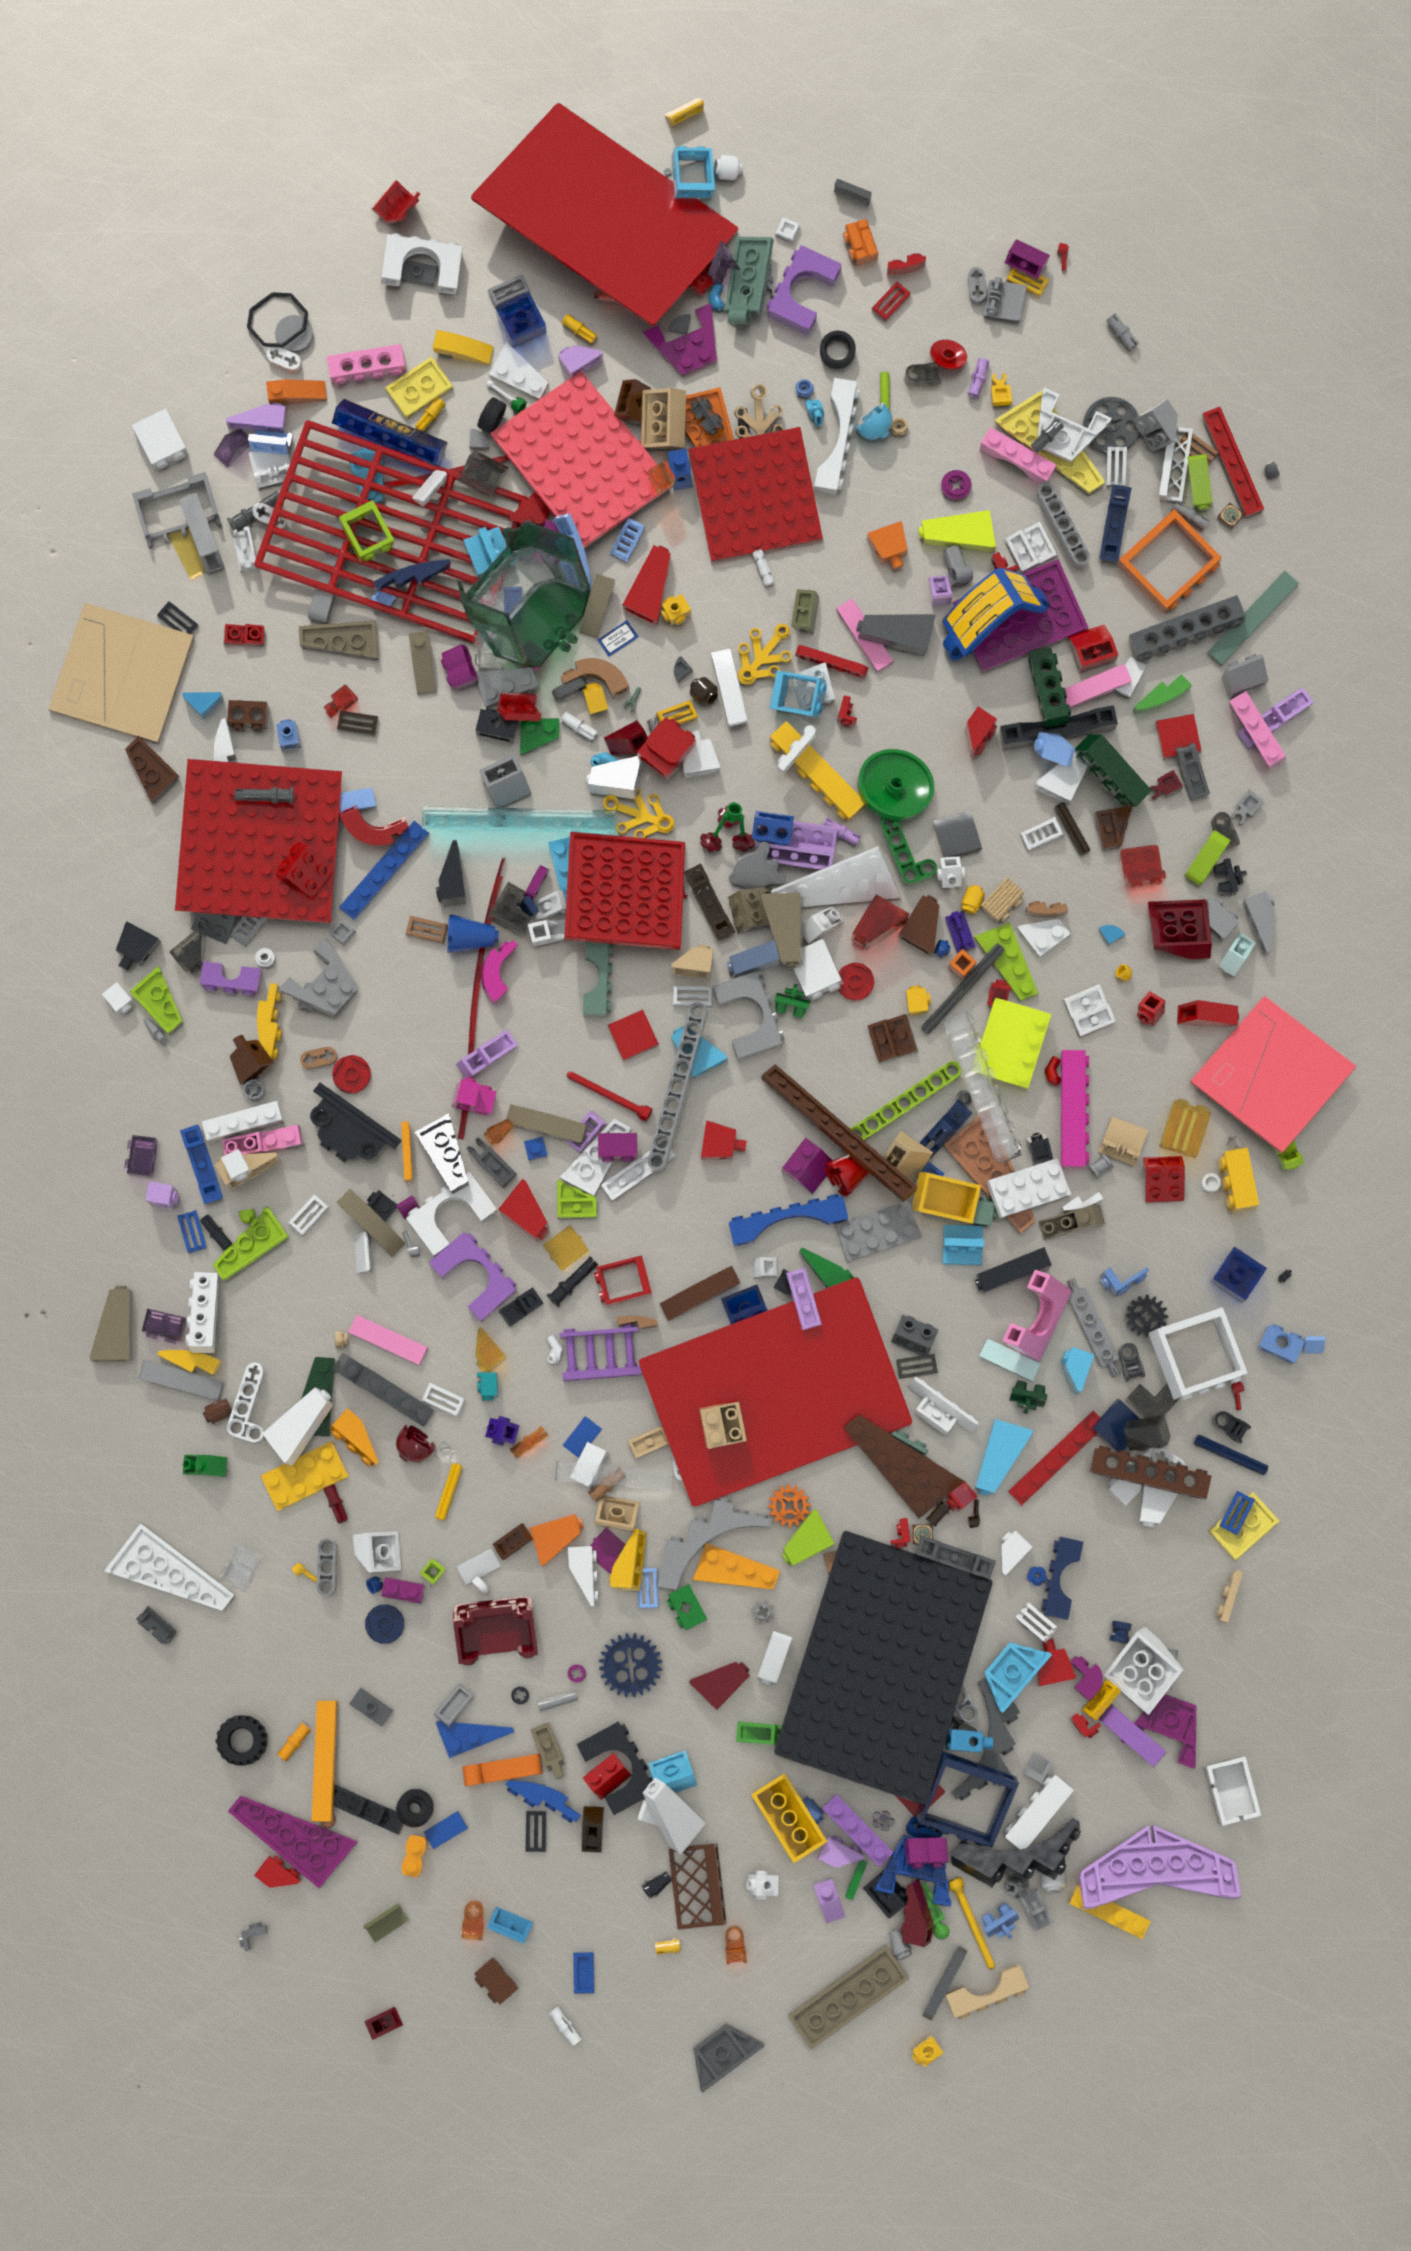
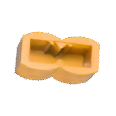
[402,1834,428,1877]

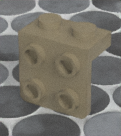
[728,887,772,933]

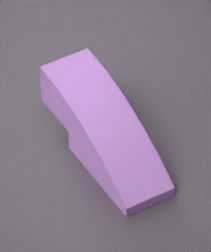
[456,1030,518,1078]

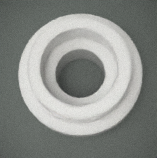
[255,948,275,968]

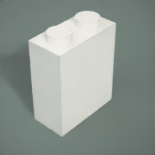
[132,408,188,470]
[794,939,844,1000]

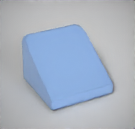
[1303,1336,1325,1354]

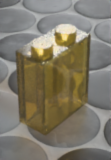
[1158,1099,1211,1158]

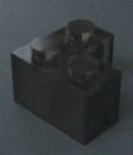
[488,882,532,938]
[1125,1383,1180,1426]

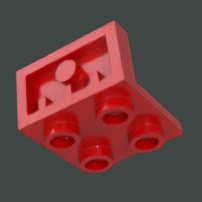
[1143,1156,1185,1202]

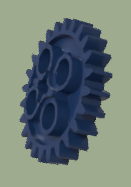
[599,1633,663,1697]

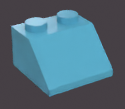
[1061,1347,1094,1395]

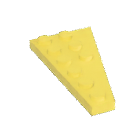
[994,390,1105,494]

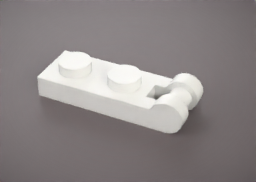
[777,725,816,775]

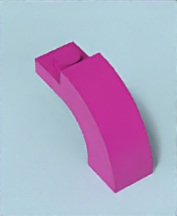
[481,939,518,1004]

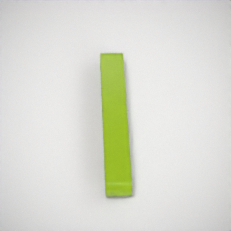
[851,1061,962,1142]

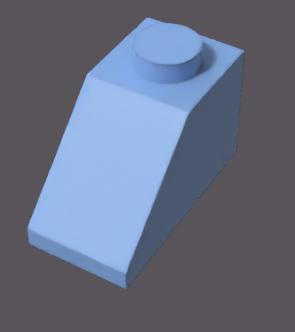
[1034,732,1075,767]

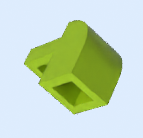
[1273,1140,1305,1170]

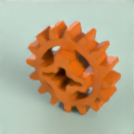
[768,1484,811,1528]

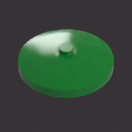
[857,749,934,820]

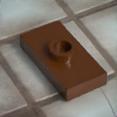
[492,1523,534,1560]

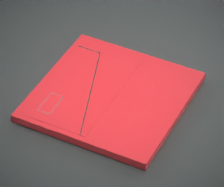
[1190,996,1356,1154]

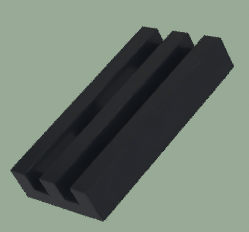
[157,601,199,634]
[526,1811,546,1852]

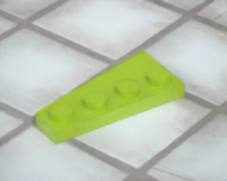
[974,923,1039,1001]

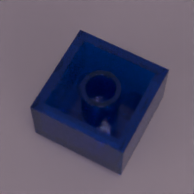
[495,292,547,348]
[1210,1246,1267,1303]

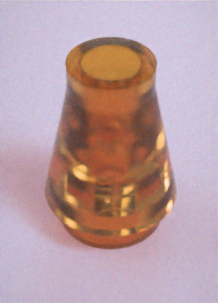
[484,1118,514,1145]

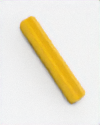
[435,1463,462,1521]

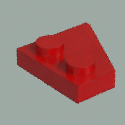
[508,492,550,527]

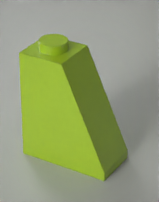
[1187,454,1213,510]
[782,1509,835,1567]

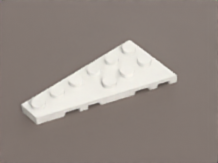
[771,846,901,907]
[105,1523,235,1611]

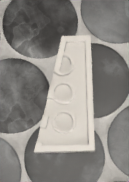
[560,1119,631,1196]

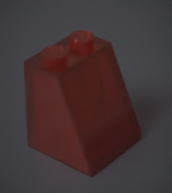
[851,894,910,950]

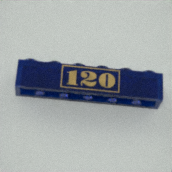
[332,399,448,467]

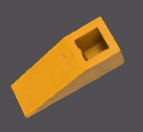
[329,1408,378,1467]

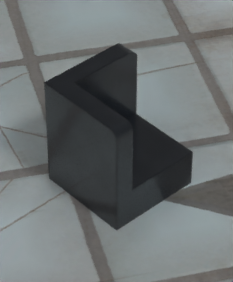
[773,1269,792,1297]

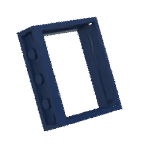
[916,1751,1019,1848]

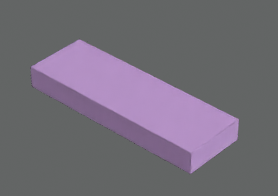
[786,1268,822,1330]

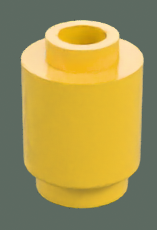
[961,885,985,915]

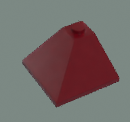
[1148,899,1212,959]

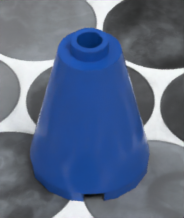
[447,914,499,953]

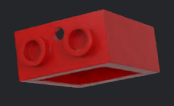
[594,1255,652,1307]

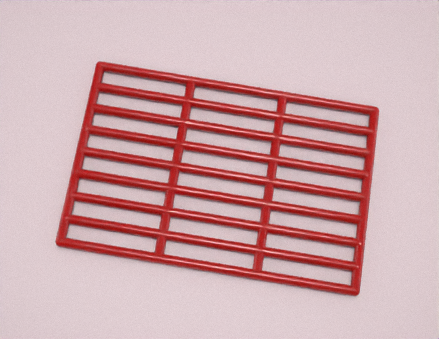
[254,420,528,644]

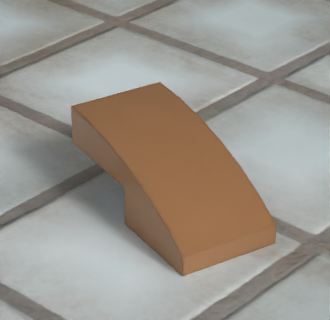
[617,1316,658,1330]

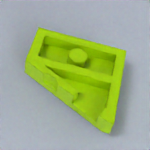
[557,1180,597,1219]

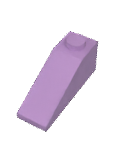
[226,402,287,433]

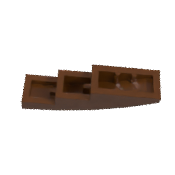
[660,1266,741,1321]

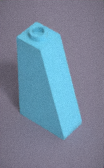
[975,1419,1033,1496]

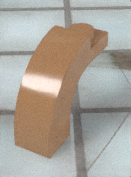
[561,658,630,699]

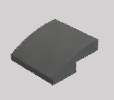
[933,811,982,858]

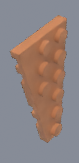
[944,1108,1036,1234]

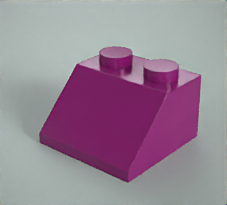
[782,1137,832,1195]

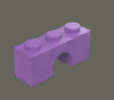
[200,961,263,997]

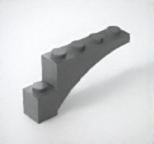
[332,1353,434,1427]

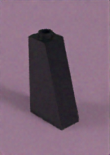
[974,1247,1052,1294]

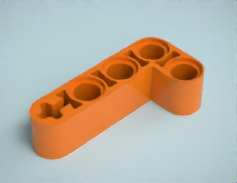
[462,1754,543,1786]

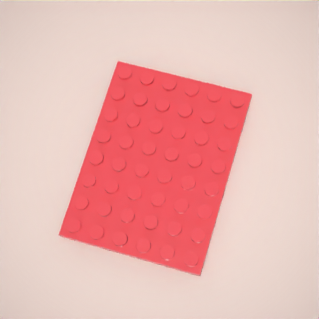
[490,371,673,548]

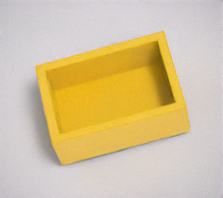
[1218,1147,1259,1214]
[911,1172,981,1224]

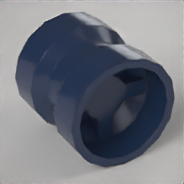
[1109,1621,1132,1644]

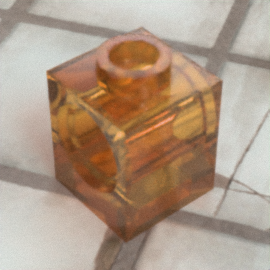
[648,461,675,494]

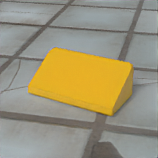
[665,98,704,126]

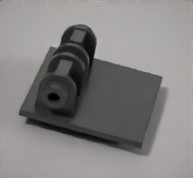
[191,913,239,944]

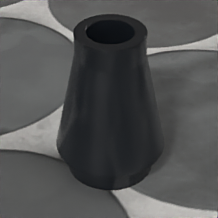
[641,1871,672,1899]

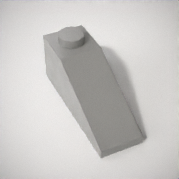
[1242,891,1275,956]

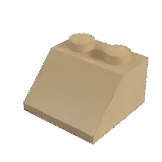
[672,945,713,979]

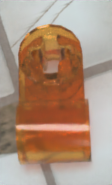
[461,1900,484,1940]
[725,1925,747,1965]

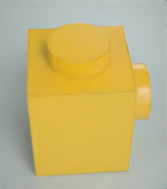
[582,683,608,714]
[905,985,931,1016]

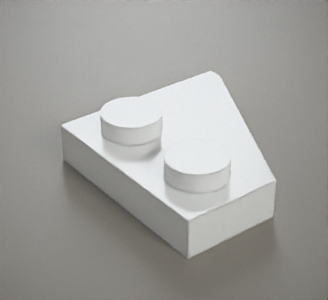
[1017,919,1071,958]

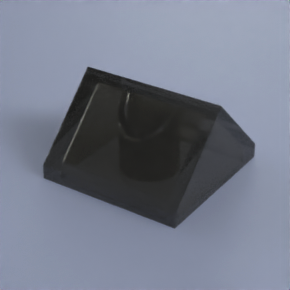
[458,450,509,498]

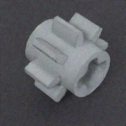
[751,1600,775,1624]
[1004,1876,1030,1899]

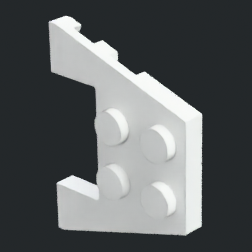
[1037,388,1112,463]

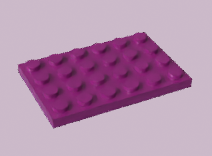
[953,559,1089,672]

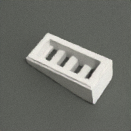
[1021,817,1065,851]

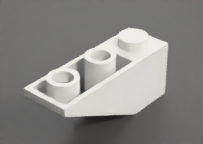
[1108,1447,1153,1506]
[568,1546,598,1607]

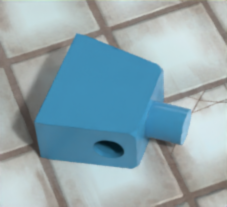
[945,1729,993,1753]

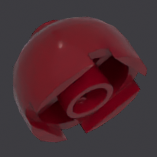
[395,1425,436,1463]

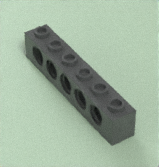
[1129,595,1246,661]

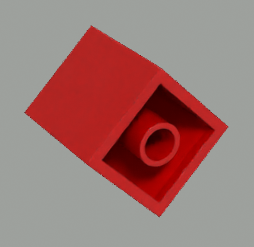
[498,1178,549,1242]

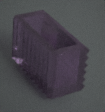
[124,1135,158,1178]
[142,1308,187,1344]

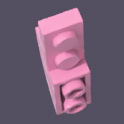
[222,1125,303,1156]

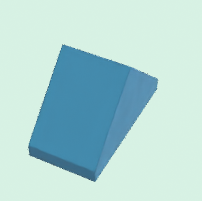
[182,692,223,719]

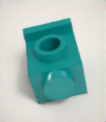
[477,1372,498,1401]

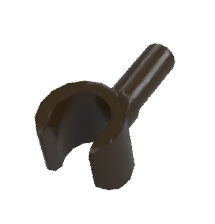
[968,1499,980,1528]

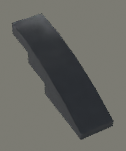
[334,1784,404,1835]

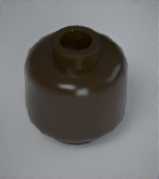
[690,677,718,705]

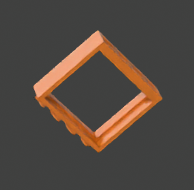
[1117,509,1222,613]

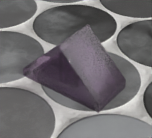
[214,428,250,468]

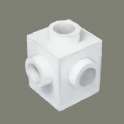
[937,857,965,888]
[746,1870,779,1900]

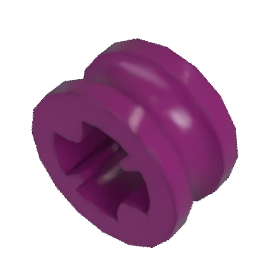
[568,1665,586,1683]

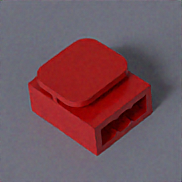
[637,717,696,780]

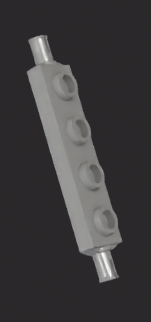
[1067,1278,1120,1377]

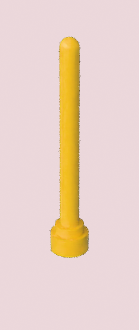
[948,1876,995,1969]

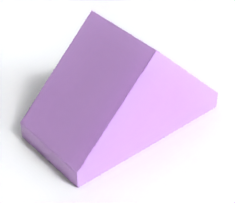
[929,575,952,606]

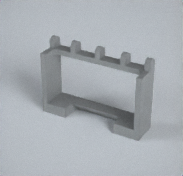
[132,472,222,547]

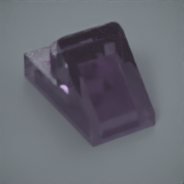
[708,241,740,285]

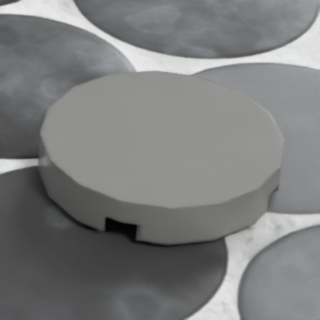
[275,315,313,353]

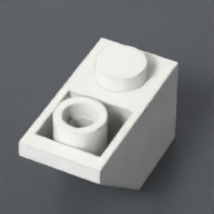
[803,906,844,944]

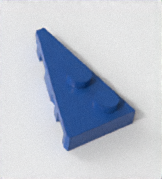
[436,1721,514,1758]

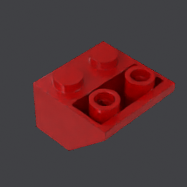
[1068,624,1118,672]
[965,706,998,759]

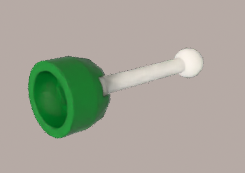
[486,380,527,414]

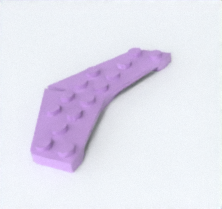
[1079,1825,1241,1909]

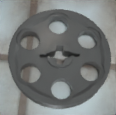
[1083,397,1139,454]

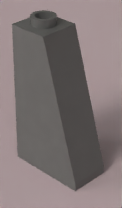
[856,614,936,656]

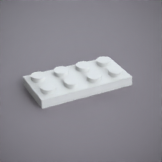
[986,1158,1071,1218]

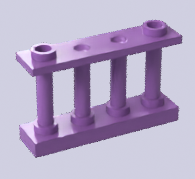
[559,1324,642,1382]

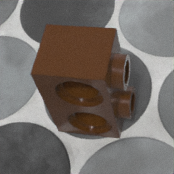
[227,700,269,731]

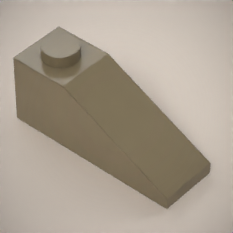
[409,631,436,695]

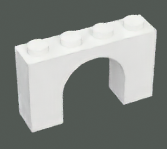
[381,233,462,295]
[406,1172,498,1257]

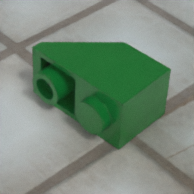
[183,1455,227,1477]

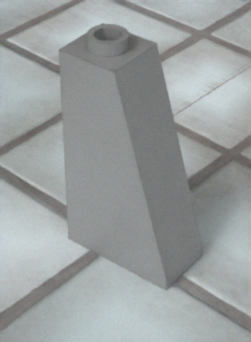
[179,493,225,574]

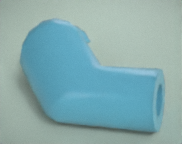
[590,752,619,767]

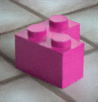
[451,1077,496,1117]

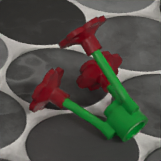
[700,802,755,852]

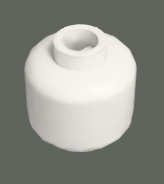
[714,155,743,181]
[1040,1871,1067,1894]

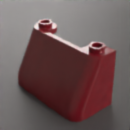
[453,1596,538,1665]

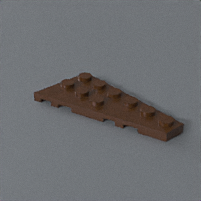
[844,1414,965,1518]

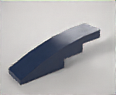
[373,559,451,592]

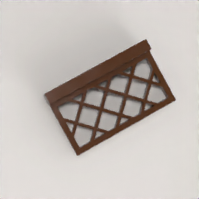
[669,1843,727,1930]

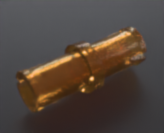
[510,1426,549,1459]

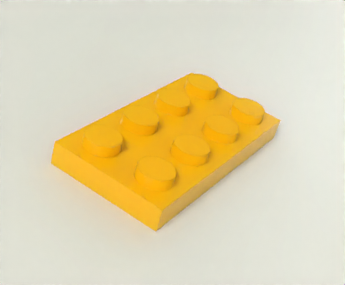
[261,1441,349,1511]

